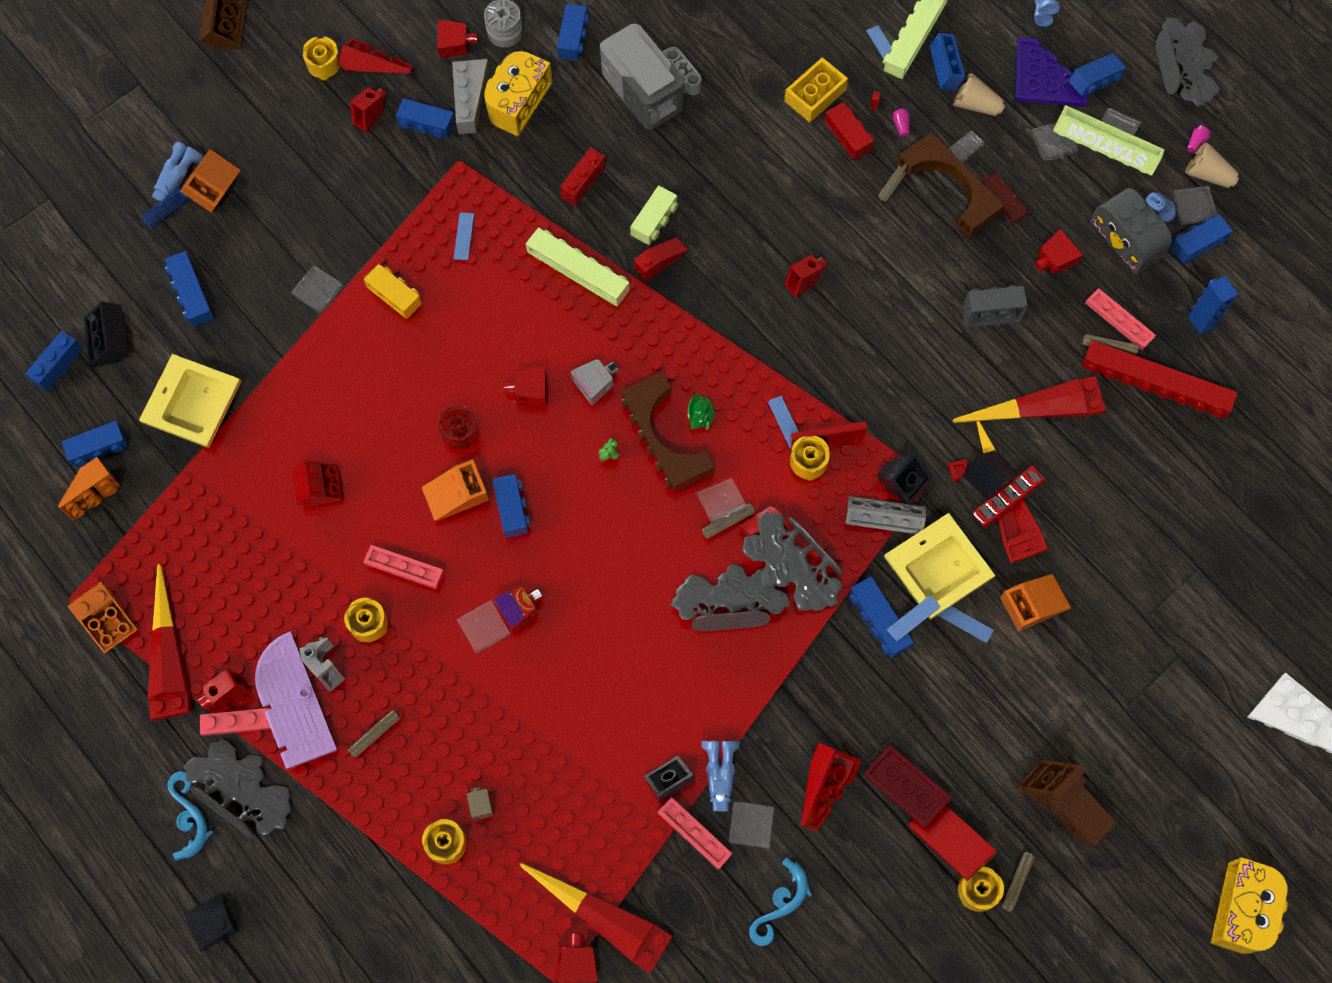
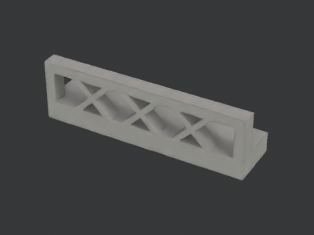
[845,496,926,534]

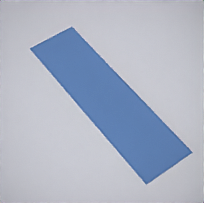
[866,26,892,59]
[454,212,474,260]
[768,396,798,448]
[886,595,941,642]
[938,606,994,643]

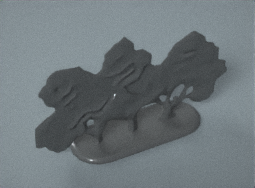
[1156,17,1220,107]
[743,511,843,611]
[671,563,789,631]
[184,739,291,838]

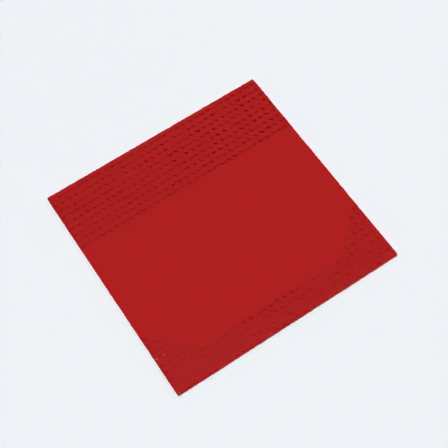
[69,161,931,983]

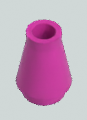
[892,109,910,137]
[1187,126,1210,154]

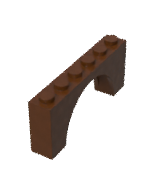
[897,132,1004,238]
[620,373,715,493]

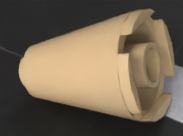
[953,73,1005,116]
[1185,143,1239,188]

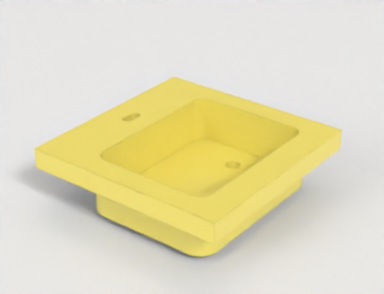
[139,354,241,448]
[884,513,995,620]

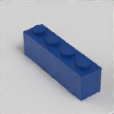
[164,251,215,327]
[1188,276,1238,335]
[849,577,914,659]

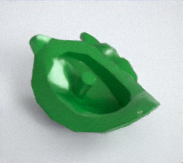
[688,395,715,430]

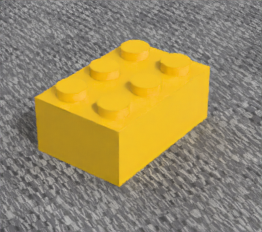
[785,57,848,123]

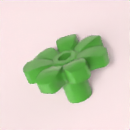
[598,438,619,461]

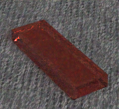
[981,172,1028,223]

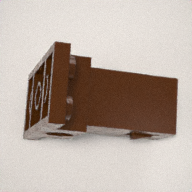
[1016,759,1116,847]

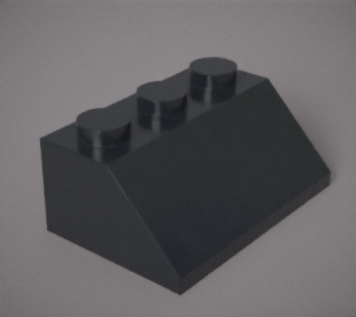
[83,301,129,368]

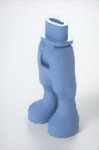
[1034,0,1060,27]
[152,142,204,202]
[1145,192,1176,222]
[701,741,740,811]

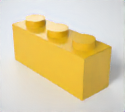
[364,264,422,319]

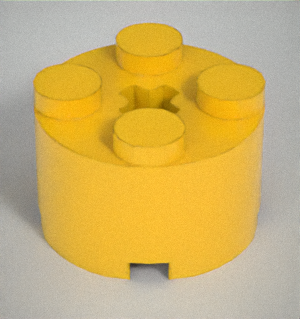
[303,37,341,80]
[790,436,830,481]
[344,598,388,642]
[422,819,467,864]
[958,867,1004,912]

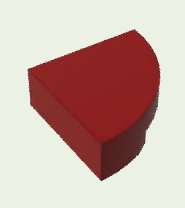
[870,91,880,110]
[947,459,967,483]

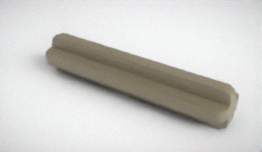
[878,163,908,202]
[1082,334,1139,355]
[702,503,755,539]
[348,710,399,757]
[1002,852,1035,912]

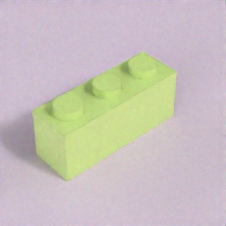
[630,185,678,245]

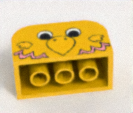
[484,51,553,137]
[1211,857,1288,954]

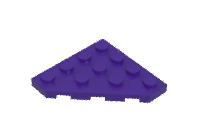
[1015,37,1087,107]

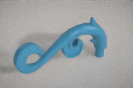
[167,771,213,861]
[749,857,812,946]

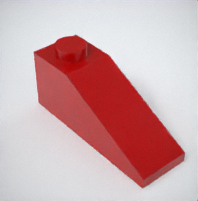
[634,237,688,282]

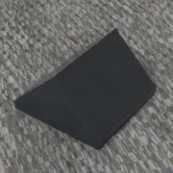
[964,450,1018,501]
[644,756,695,804]

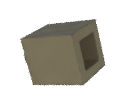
[467,787,494,821]

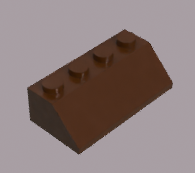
[199,0,247,49]

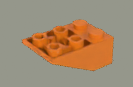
[180,149,240,213]
[58,457,121,521]
[422,459,489,522]
[1000,574,1071,632]
[67,581,138,653]

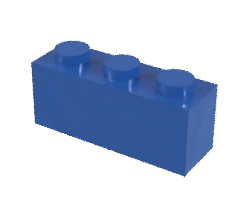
[557,4,590,60]
[929,33,966,90]
[1069,53,1126,96]
[396,98,455,139]
[1170,214,1233,264]
[25,331,83,392]
[62,421,129,468]
[492,474,530,539]

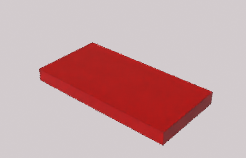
[908,806,997,881]

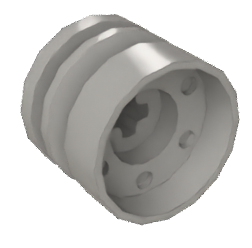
[484,0,523,47]

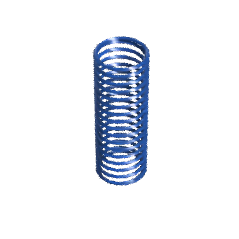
[141,188,189,229]

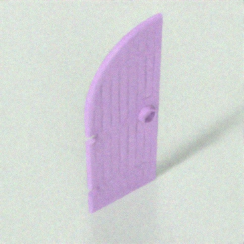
[255,632,337,769]

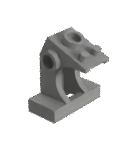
[299,637,345,692]

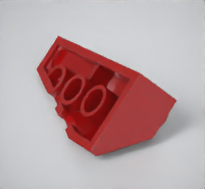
[338,38,414,73]
[801,743,861,831]

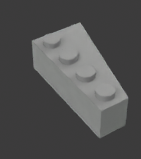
[452,59,490,134]

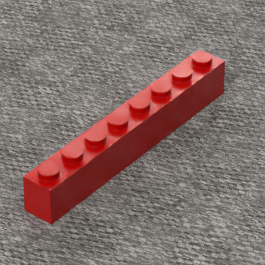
[1081,340,1237,419]

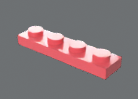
[1085,288,1156,350]
[363,545,444,589]
[200,708,272,736]
[657,797,732,869]

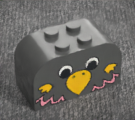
[1090,188,1172,275]

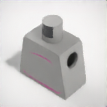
[571,359,618,405]

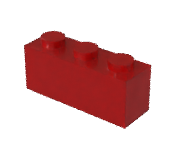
[824,102,874,160]
[560,147,606,206]

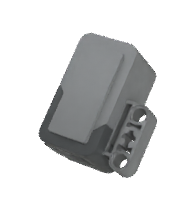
[600,24,701,130]

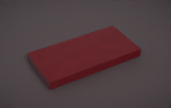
[863,745,952,829]

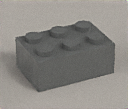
[962,285,1028,328]

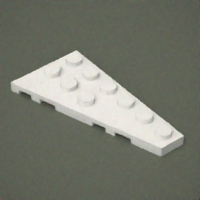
[1248,672,1332,754]

